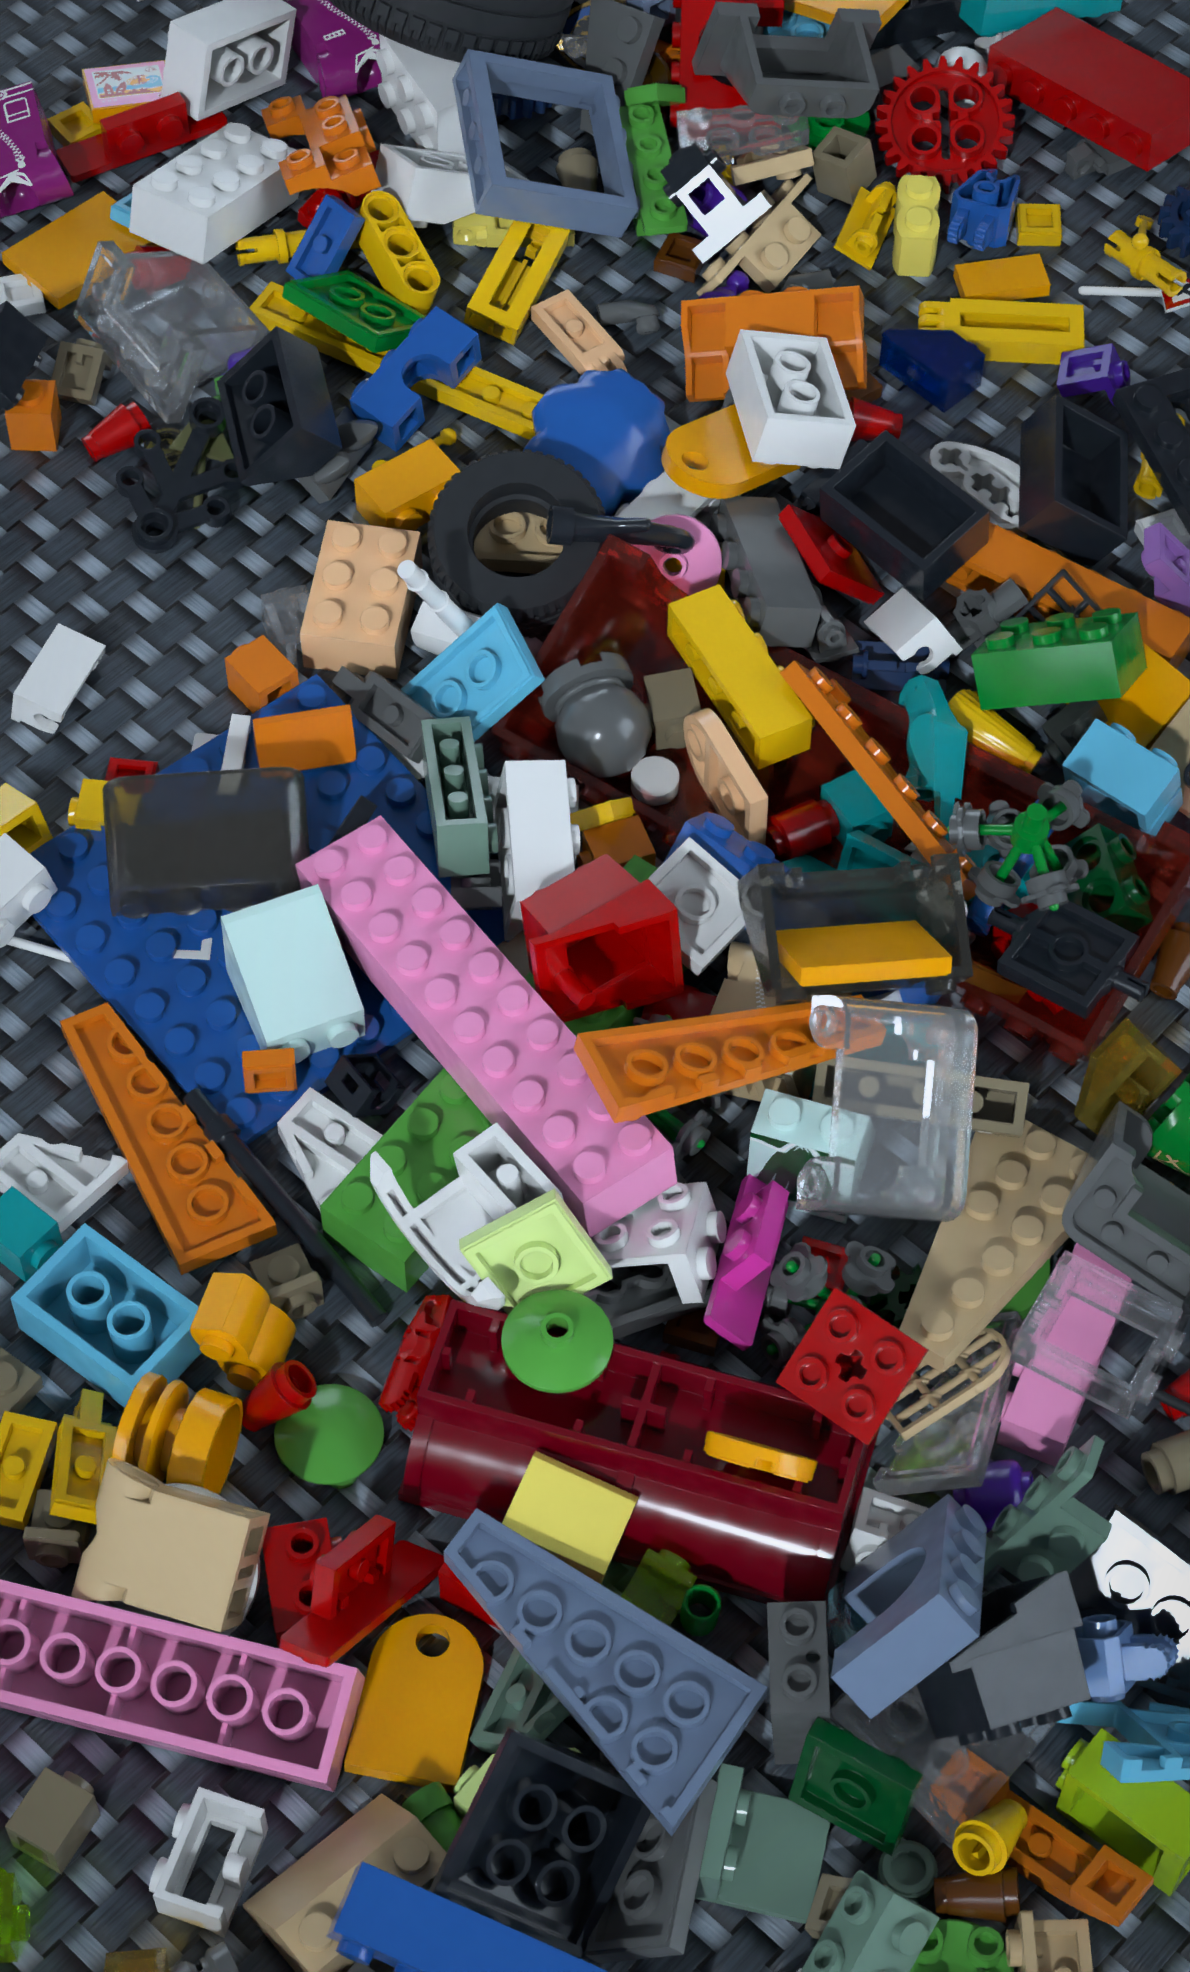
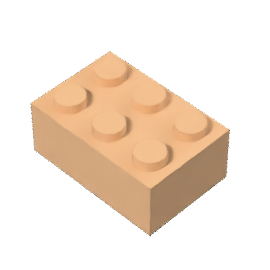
[300,520,423,679]

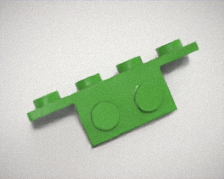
[619,104,688,237]

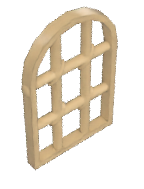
[886,1328,1011,1441]

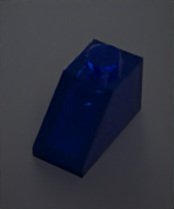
[879,329,985,413]

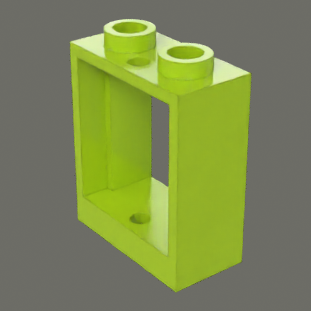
[1055,1728,1190,1897]

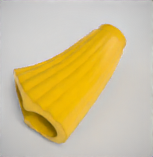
[948,689,1043,778]

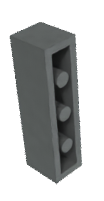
[710,496,822,648]

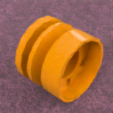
[112,1372,243,1495]

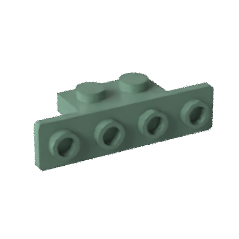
[984,1435,1113,1581]

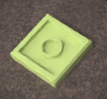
[459,1188,613,1315]

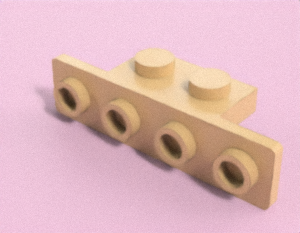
[696,172,822,297]

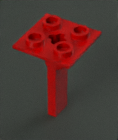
[776,1287,929,1445]

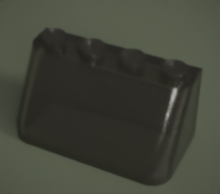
[102,767,310,919]

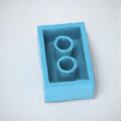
[10,1223,202,1408]

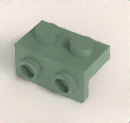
[801,1870,940,1972]

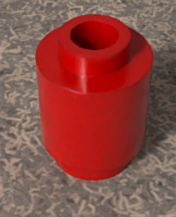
[765,799,840,861]

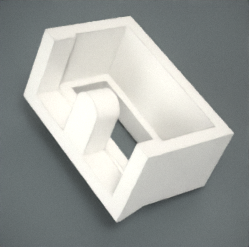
[149,1787,268,1938]

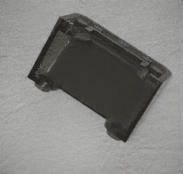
[737,853,973,1005]

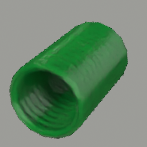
[680,1584,721,1636]

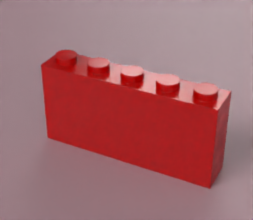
[987,7,1190,172]

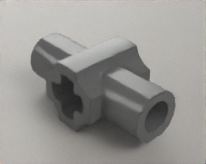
[944,578,1029,659]

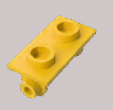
[833,182,897,271]

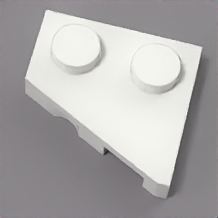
[0,1133,129,1233]

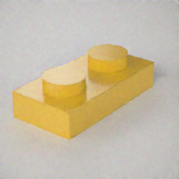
[0,1411,59,1530]

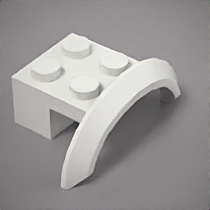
[370,1122,564,1310]

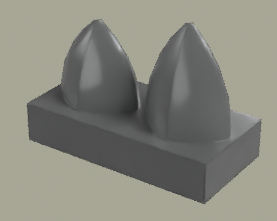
[296,406,378,504]

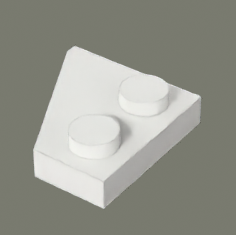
[277,1087,383,1213]

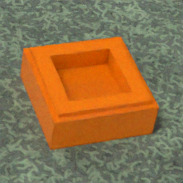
[242,1048,297,1094]

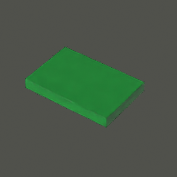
[282,270,426,353]

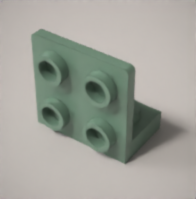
[695,1763,830,1924]

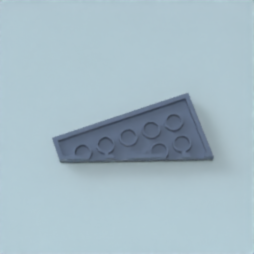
[444,1508,768,1836]

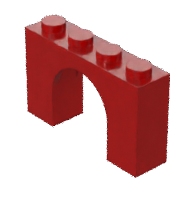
[670,0,784,146]

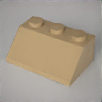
[243,1793,447,1972]

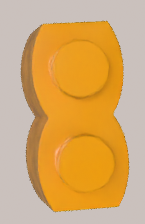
[190,1272,296,1390]

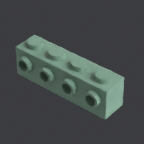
[421,716,498,878]

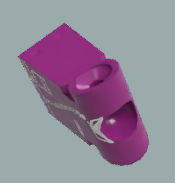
[283,0,382,98]
[0,81,74,219]

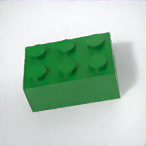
[971,608,1147,710]

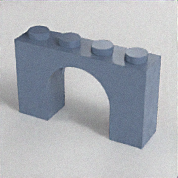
[831,1493,987,1719]

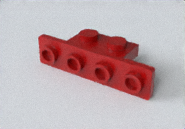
[56,92,228,183]
[280,1514,444,1667]

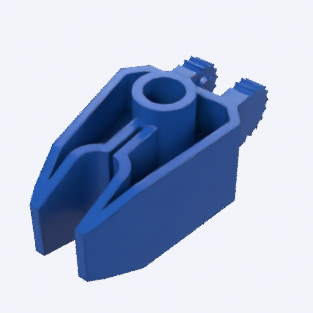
[947,169,1020,251]

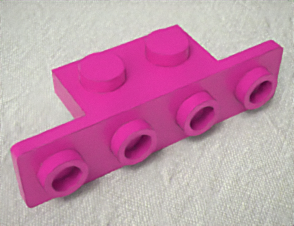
[704,1174,789,1351]

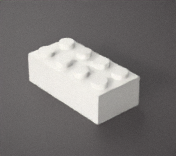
[129,122,299,264]

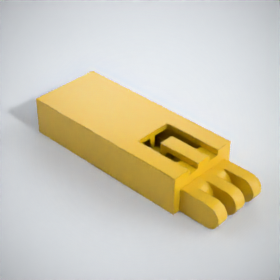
[464,220,571,345]
[918,298,1084,365]

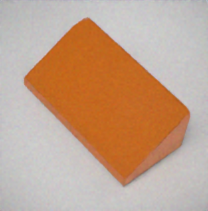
[252,704,357,776]

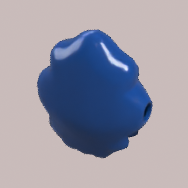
[523,368,670,516]

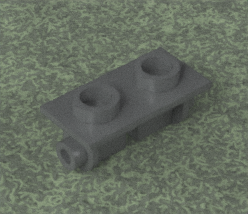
[803,584,859,664]

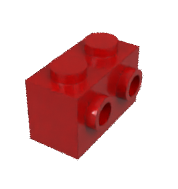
[262,1517,342,1649]

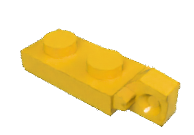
[49,1389,117,1524]

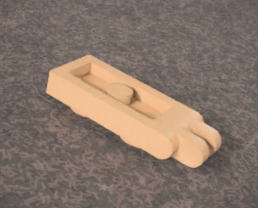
[531,289,627,375]

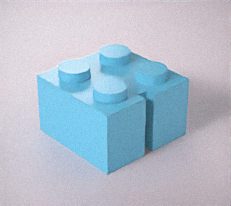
[1062,718,1183,850]

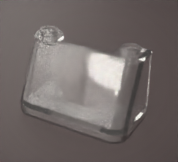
[796,995,978,1222]

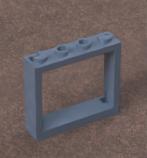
[452,49,640,238]

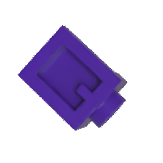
[1056,343,1131,406]

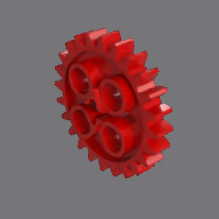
[875,56,1015,194]

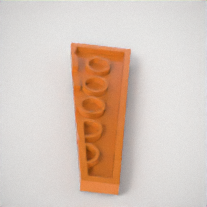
[780,660,977,901]
[574,995,884,1123]
[60,1002,278,1275]

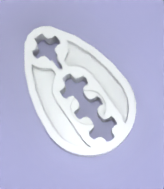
[929,441,1029,538]

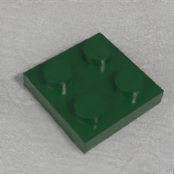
[788,1717,923,1856]

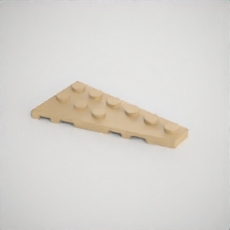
[899,1120,1089,1373]

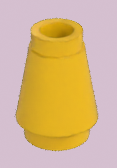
[953,1799,1028,1876]

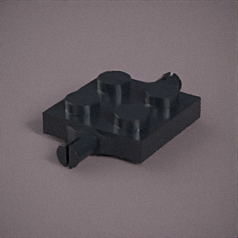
[987,901,1150,1019]

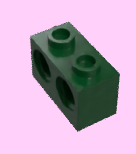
[1064,823,1154,933]

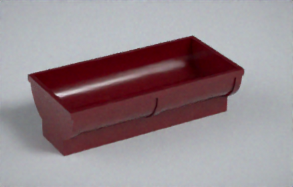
[398,1299,880,1618]

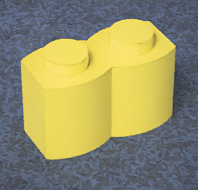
[892,175,941,277]

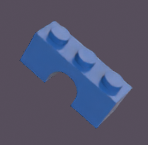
[350,306,482,452]

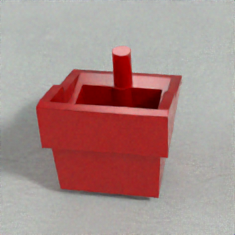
[520,854,684,1023]

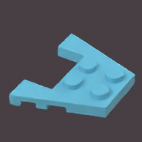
[1057,1700,1190,1783]

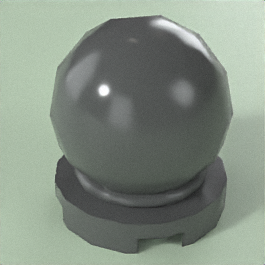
[538,652,652,778]

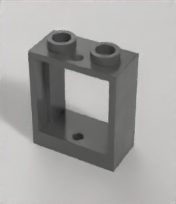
[767,1601,831,1765]

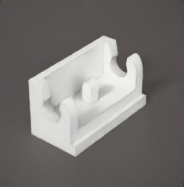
[864,587,963,674]
[11,623,106,734]

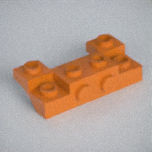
[261,94,381,196]
[681,285,867,402]

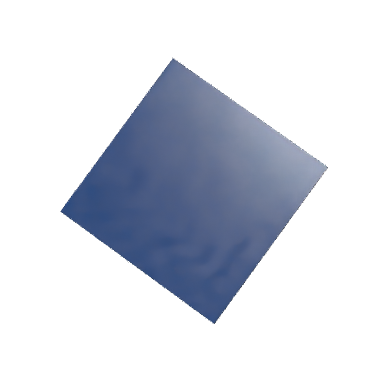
[30,674,510,1145]

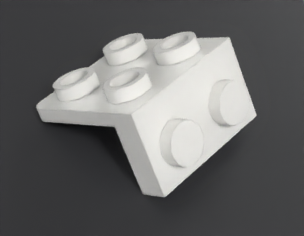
[591,1182,727,1304]

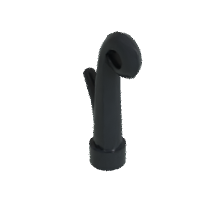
[546,505,696,554]

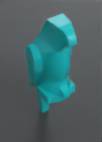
[898,675,968,842]

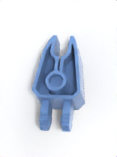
[1074,1614,1180,1703]

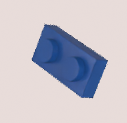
[285,194,366,280]

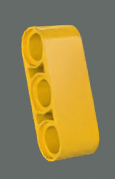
[356,191,440,316]

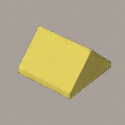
[502,1451,639,1584]

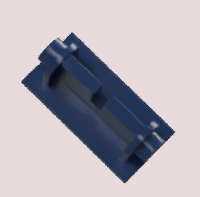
[850,640,950,694]

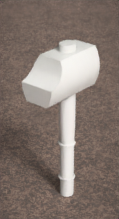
[397,560,482,655]

